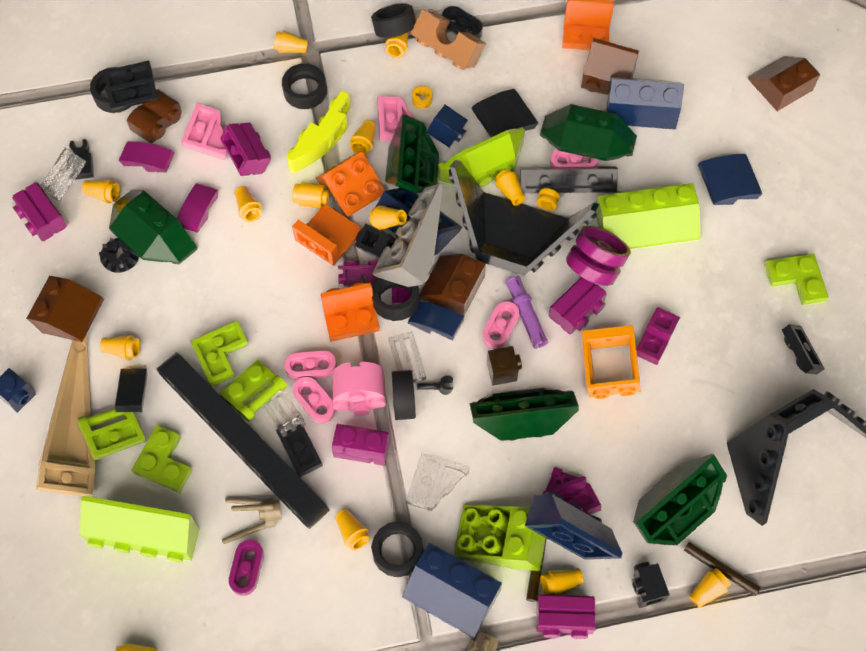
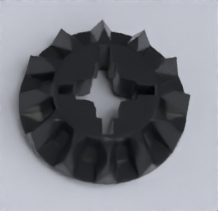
[99,237,139,273]

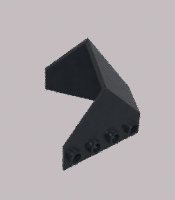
[449,160,600,276]
[727,389,866,526]

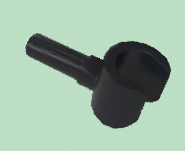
[417,376,453,395]

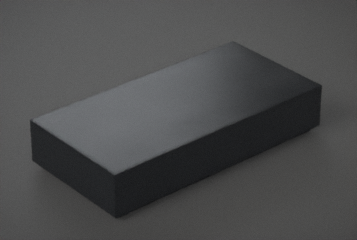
[115,369,148,412]

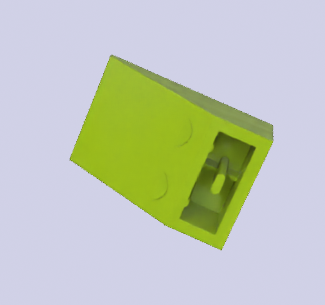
[453,505,546,571]

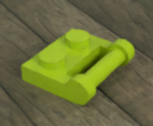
[219,360,288,421]
[76,408,145,461]

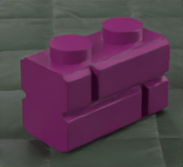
[220,123,271,176]
[12,182,67,241]
[549,277,607,335]
[332,423,390,466]
[537,594,595,639]

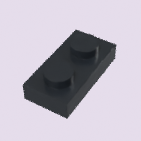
[781,324,825,374]
[276,419,323,477]

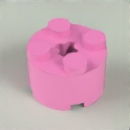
[332,362,386,416]

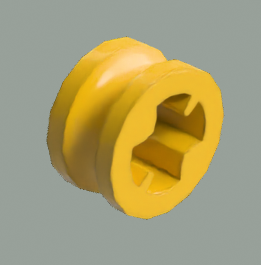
[412,86,433,109]
[536,188,560,211]

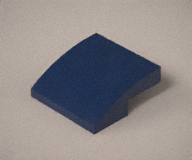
[698,154,763,205]

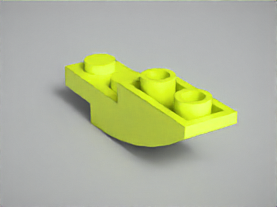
[286,90,351,173]

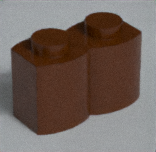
[126,89,182,143]

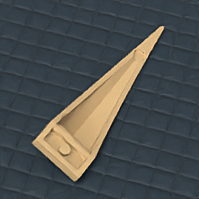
[36,334,95,497]

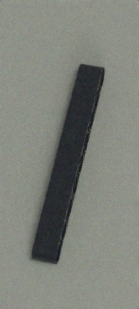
[156,352,330,529]

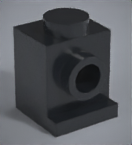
[354,223,396,258]
[632,562,670,609]

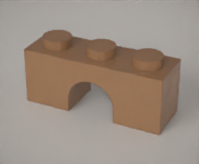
[411,9,487,70]

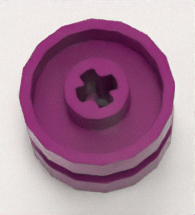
[566,226,631,286]

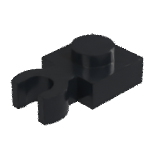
[67,139,94,180]

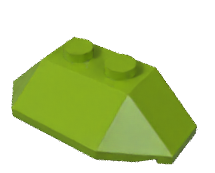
[438,127,525,187]

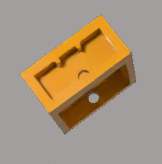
[582,325,641,399]

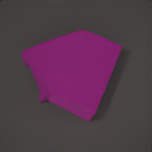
[542,467,601,515]

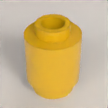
[292,182,329,209]

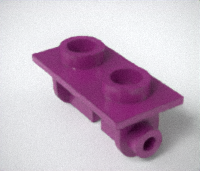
[338,261,378,286]

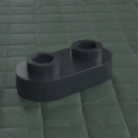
[442,6,483,38]

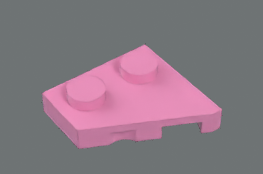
[377,96,415,141]
[181,103,227,160]

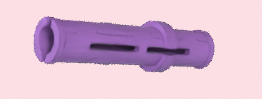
[505,276,549,349]

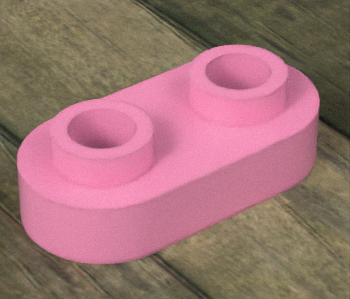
[550,149,598,167]
[483,301,519,349]
[284,351,337,380]
[293,377,335,423]

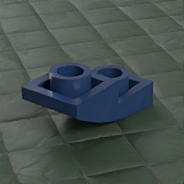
[408,301,465,341]

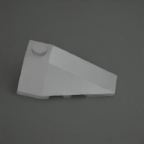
[372,183,443,287]

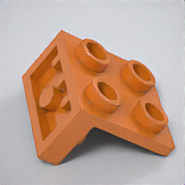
[562,0,614,50]
[316,151,386,217]
[292,205,362,266]
[320,283,380,342]

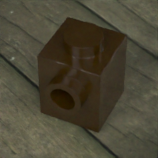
[487,346,522,386]

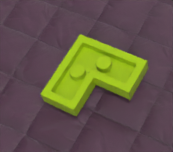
[764,253,829,305]
[190,321,248,387]
[131,424,192,494]

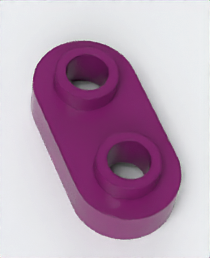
[228,540,264,596]

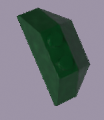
[540,104,637,161]
[385,114,439,193]
[109,190,198,265]
[470,388,579,441]
[633,454,727,546]

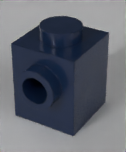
[426,104,468,148]
[0,368,36,413]

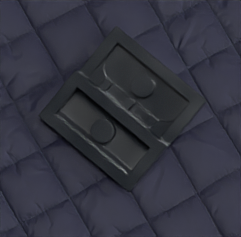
[103,60,158,111]
[471,88,538,137]

